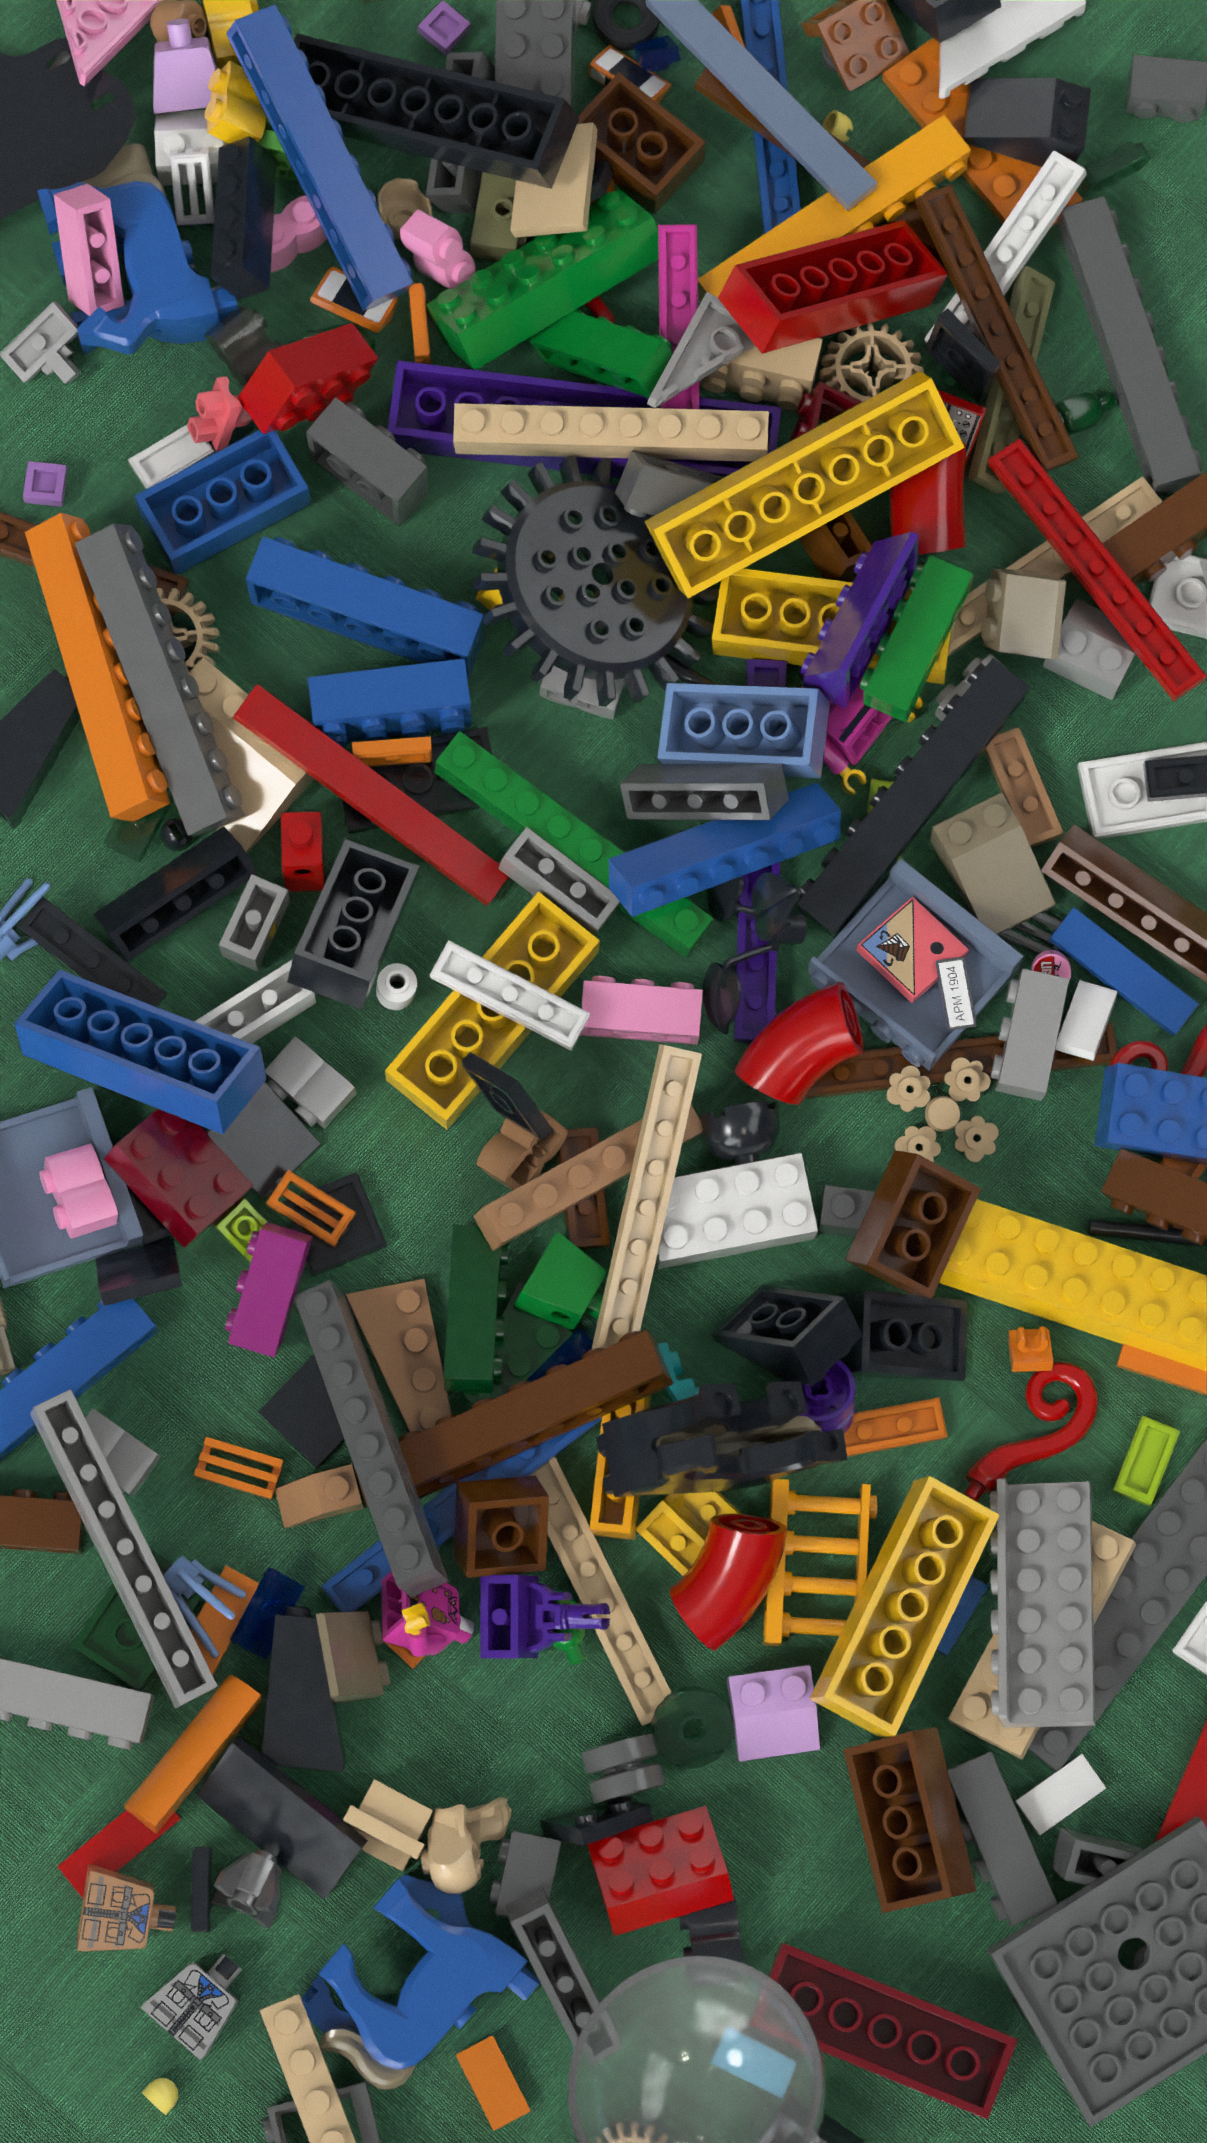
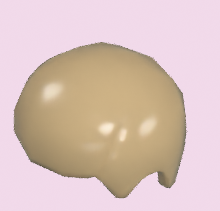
[376,178,432,241]

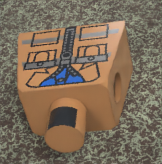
[76,1864,176,1951]

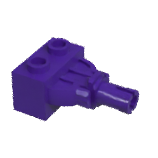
[480,1575,610,1659]

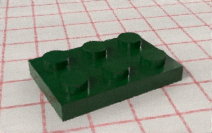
[71,1549,209,1691]

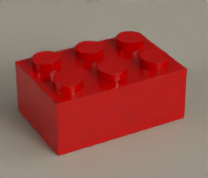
[237,323,379,435]
[587,1806,734,1936]

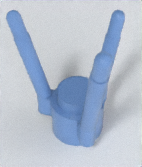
[0,878,51,961]
[163,1555,246,1658]

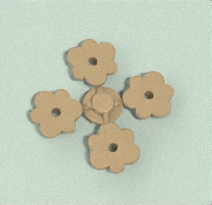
[886,1058,999,1162]

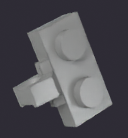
[0,302,82,384]

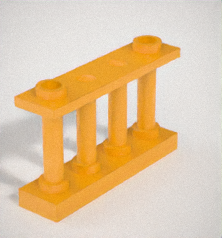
[763,1479,877,1646]

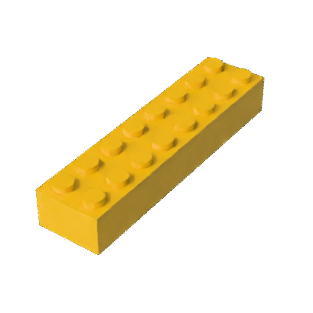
[644,371,964,598]
[939,1199,1207,1371]

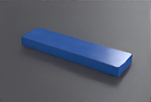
[1048,907,1198,1036]

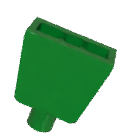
[513,1231,607,1329]

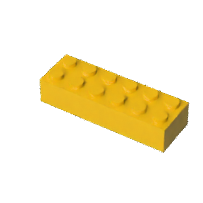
[712,569,953,684]
[385,891,600,1130]
[809,1476,1000,1738]

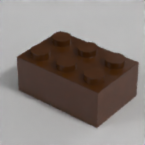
[577,72,706,214]
[845,1150,981,1299]

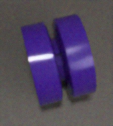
[782,1360,856,1433]

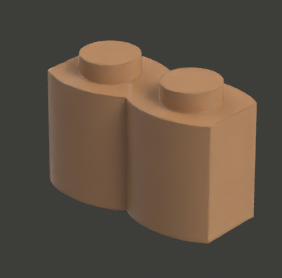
[476,1110,568,1191]

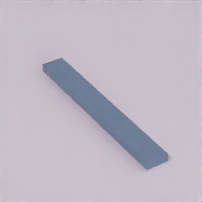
[646,0,877,211]

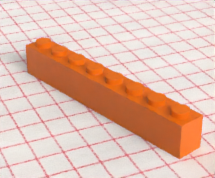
[25,512,170,822]

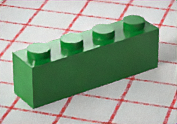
[529,309,673,398]
[860,555,973,723]

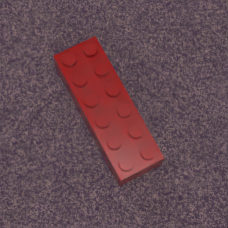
[718,220,948,354]

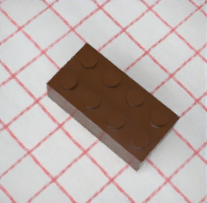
[843,1727,977,1913]

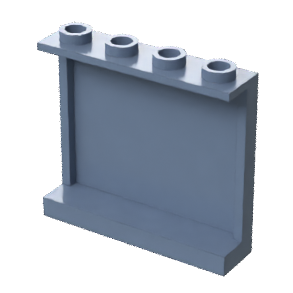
[808,859,1023,1071]
[0,1087,144,1289]

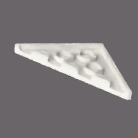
[939,0,1086,98]

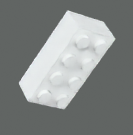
[656,1153,818,1269]

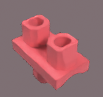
[187,376,252,451]

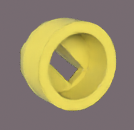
[822,110,853,143]
[141,2078,178,2115]

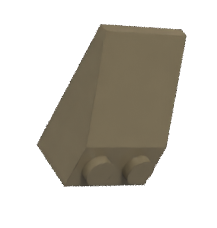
[930,793,1056,935]
[316,1611,391,1705]

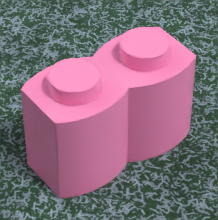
[271,195,327,273]
[400,209,475,289]
[39,1143,118,1239]

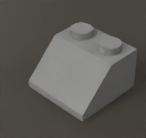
[1042,599,1136,700]

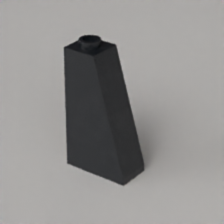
[0,669,80,829]
[262,1606,346,1772]

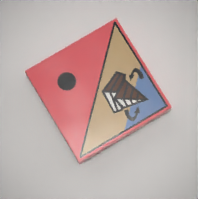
[856,897,969,1004]

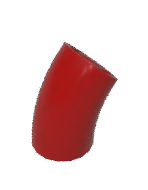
[890,438,967,555]
[734,981,864,1105]
[670,1514,788,1651]

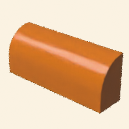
[124,1675,261,1834]

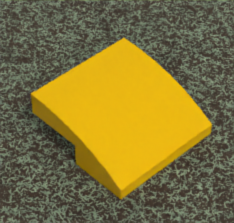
[636,1491,742,1576]

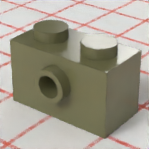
[470,173,527,262]

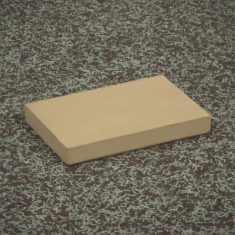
[510,123,598,238]

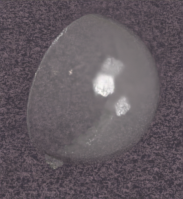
[568,1956,827,2143]

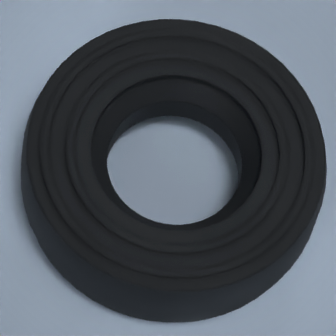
[593,0,660,51]

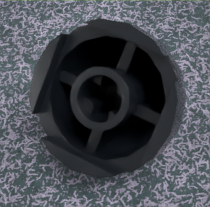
[699,1101,780,1166]

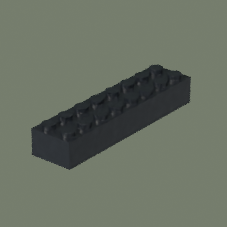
[294,34,579,189]

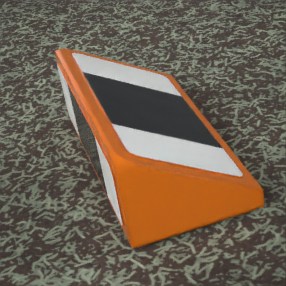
[588,45,671,104]
[310,267,398,333]

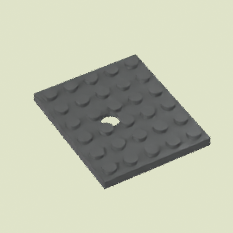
[987,1816,1207,2127]

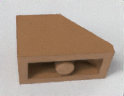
[275,1464,364,1529]

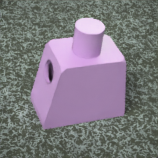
[153,19,218,114]

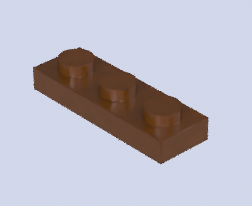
[557,1127,610,1250]

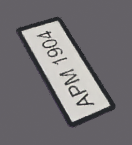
[935,957,977,1030]

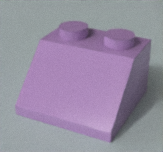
[726,1665,820,1762]

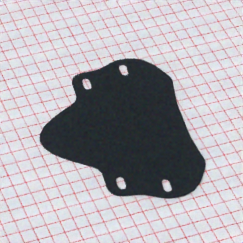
[0,38,135,219]

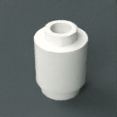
[376,963,417,1010]

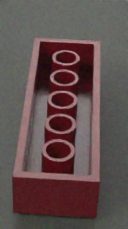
[750,1943,1018,2120]

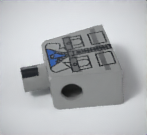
[141,1953,242,2060]

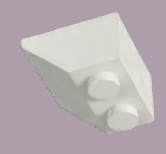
[154,110,228,186]

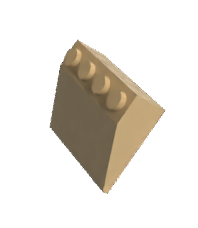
[155,657,314,854]

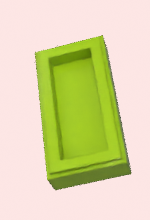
[1112,1416,1180,1507]

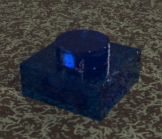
[633,35,681,72]

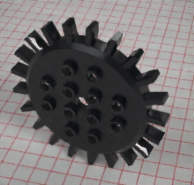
[472,455,718,706]

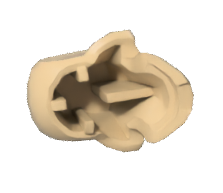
[421,1797,511,1894]

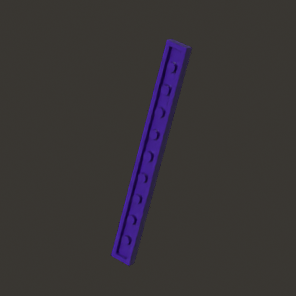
[733,659,786,1043]

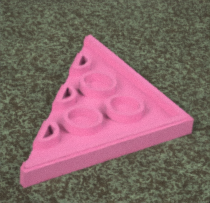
[56,0,162,86]

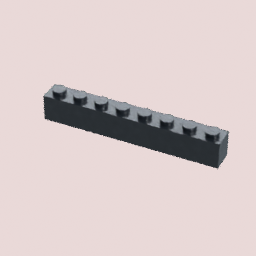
[797,658,1030,938]

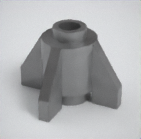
[211,1850,282,1929]

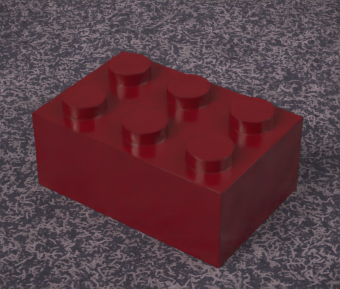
[104,1109,254,1248]

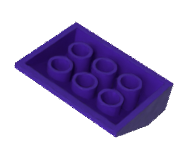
[800,532,919,709]

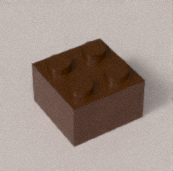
[454,1475,549,1578]

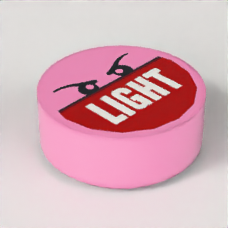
[1031,950,1071,980]

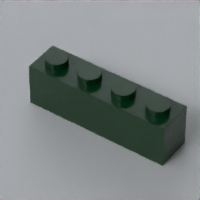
[444,1224,509,1393]

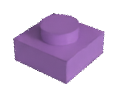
[418,0,471,56]
[23,461,68,507]

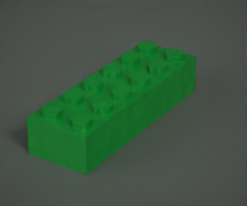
[426,188,659,370]

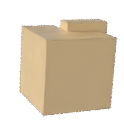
[343,1779,433,1872]

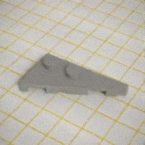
[647,292,755,408]

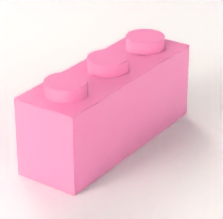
[54,184,124,316]
[580,976,703,1045]

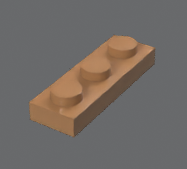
[984,727,1063,848]

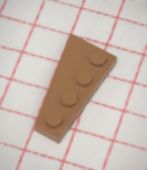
[345,1279,451,1432]

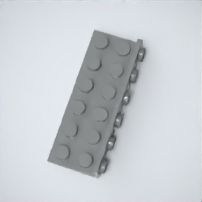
[990,1478,1095,1728]

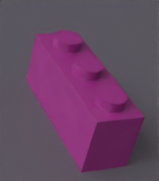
[225,1222,313,1357]

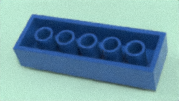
[246,537,485,680]
[14,970,266,1134]

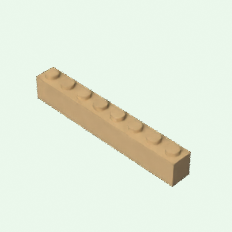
[453,403,769,462]

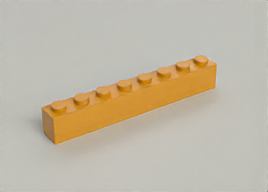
[698,115,971,301]

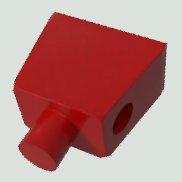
[281,812,325,892]

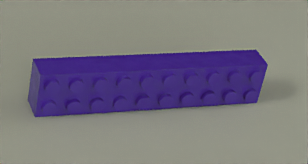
[388,361,781,478]

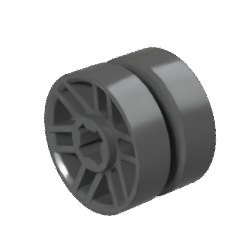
[581,1733,667,1804]

